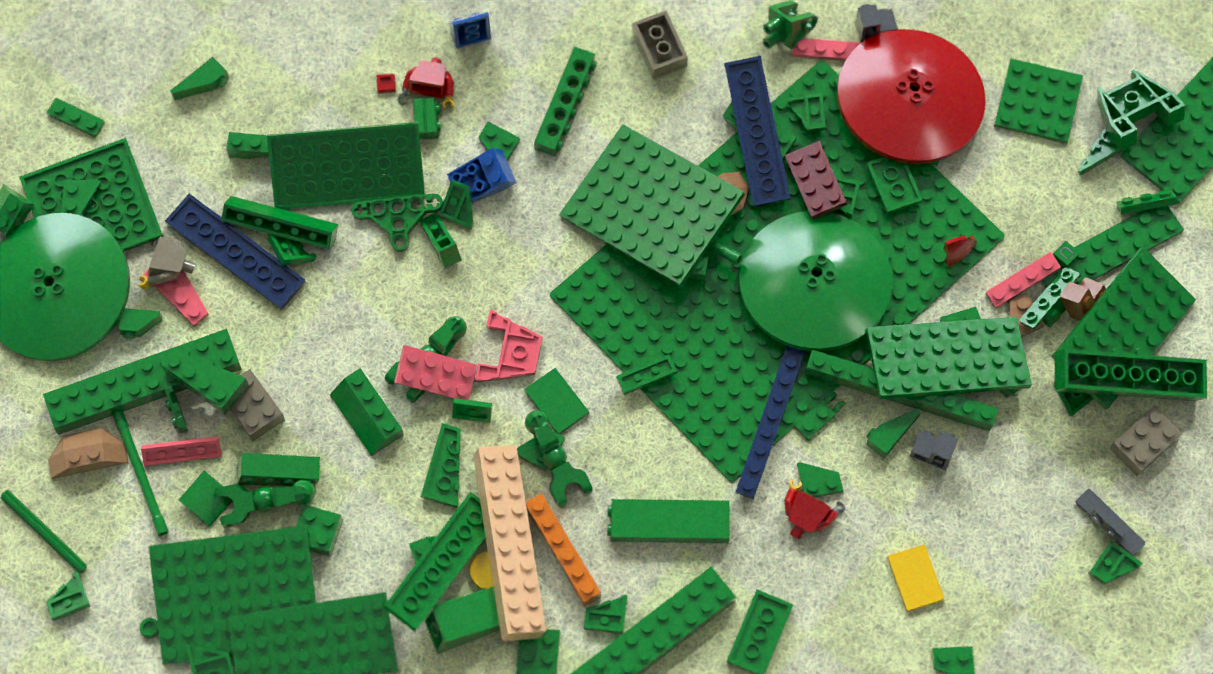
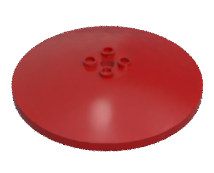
[837,29,986,164]

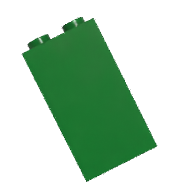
[424,587,500,655]

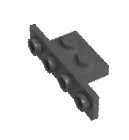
[1075,489,1146,556]

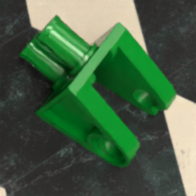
[762,0,818,49]

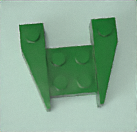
[1097,69,1185,151]

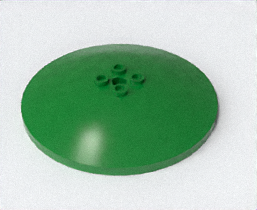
[739,211,892,352]
[0,213,130,361]

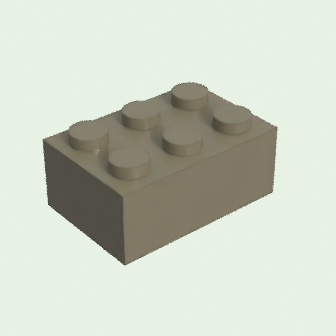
[632,10,688,79]
[230,369,285,441]
[1110,406,1182,476]

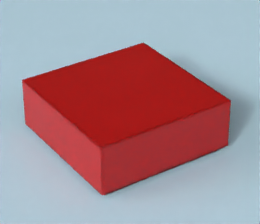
[376,73,396,94]

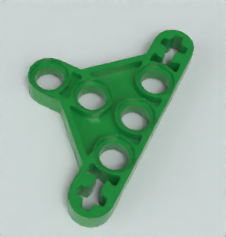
[351,193,443,252]

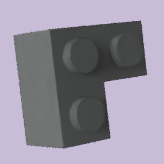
[855,4,898,43]
[910,431,958,471]

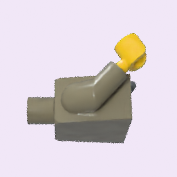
[138,236,196,290]

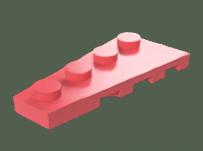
[143,269,209,327]

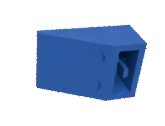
[447,148,517,203]

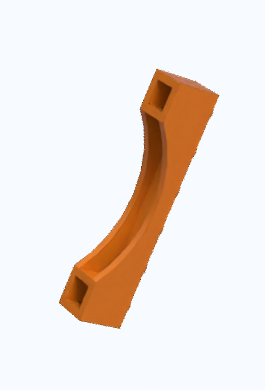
[526,493,601,607]

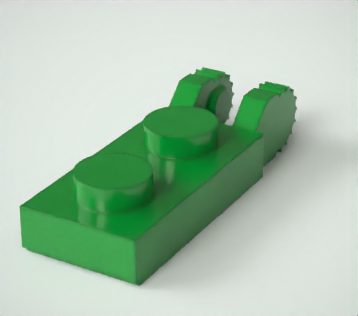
[795,392,846,441]

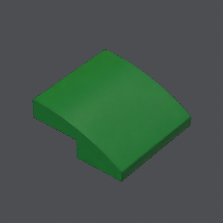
[178,470,233,527]

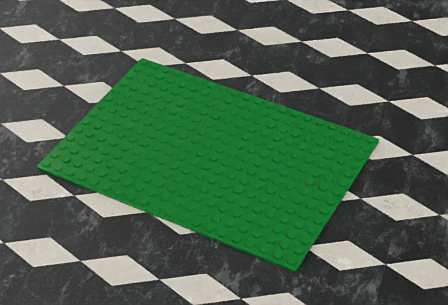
[550,60,1005,482]

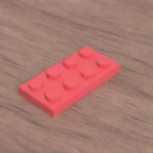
[394,345,477,400]

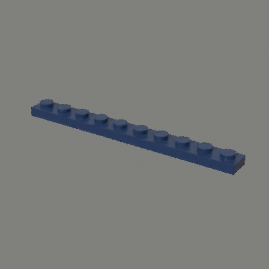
[735,346,806,499]

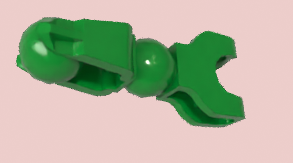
[385,316,467,403]
[525,410,593,508]
[215,480,316,525]

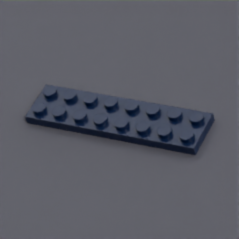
[724,55,791,207]
[165,193,306,310]

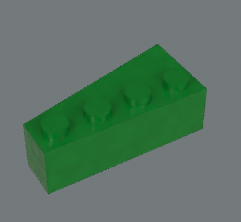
[161,350,249,415]
[237,453,320,486]

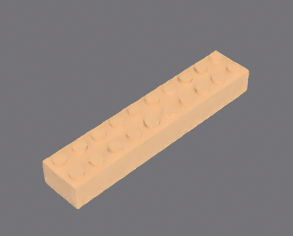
[473,445,546,641]

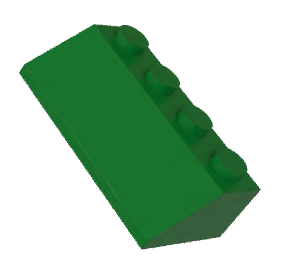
[330,368,404,456]

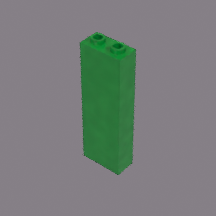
[607,499,730,543]

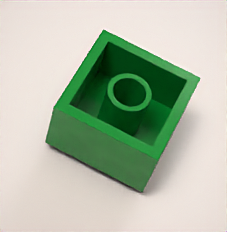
[296,505,343,557]

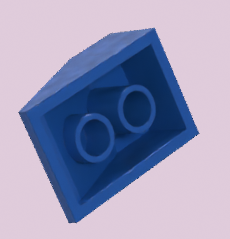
[449,12,491,49]

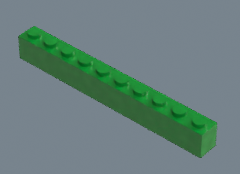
[804,350,998,431]

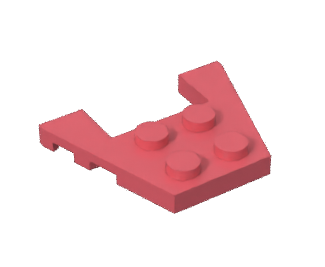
[475,310,543,382]

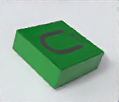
[1053,241,1080,267]

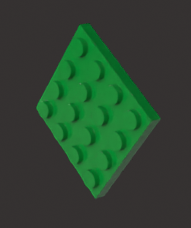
[994,58,1083,144]

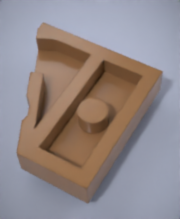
[1009,293,1045,337]

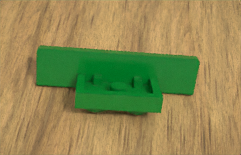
[1019,267,1081,330]

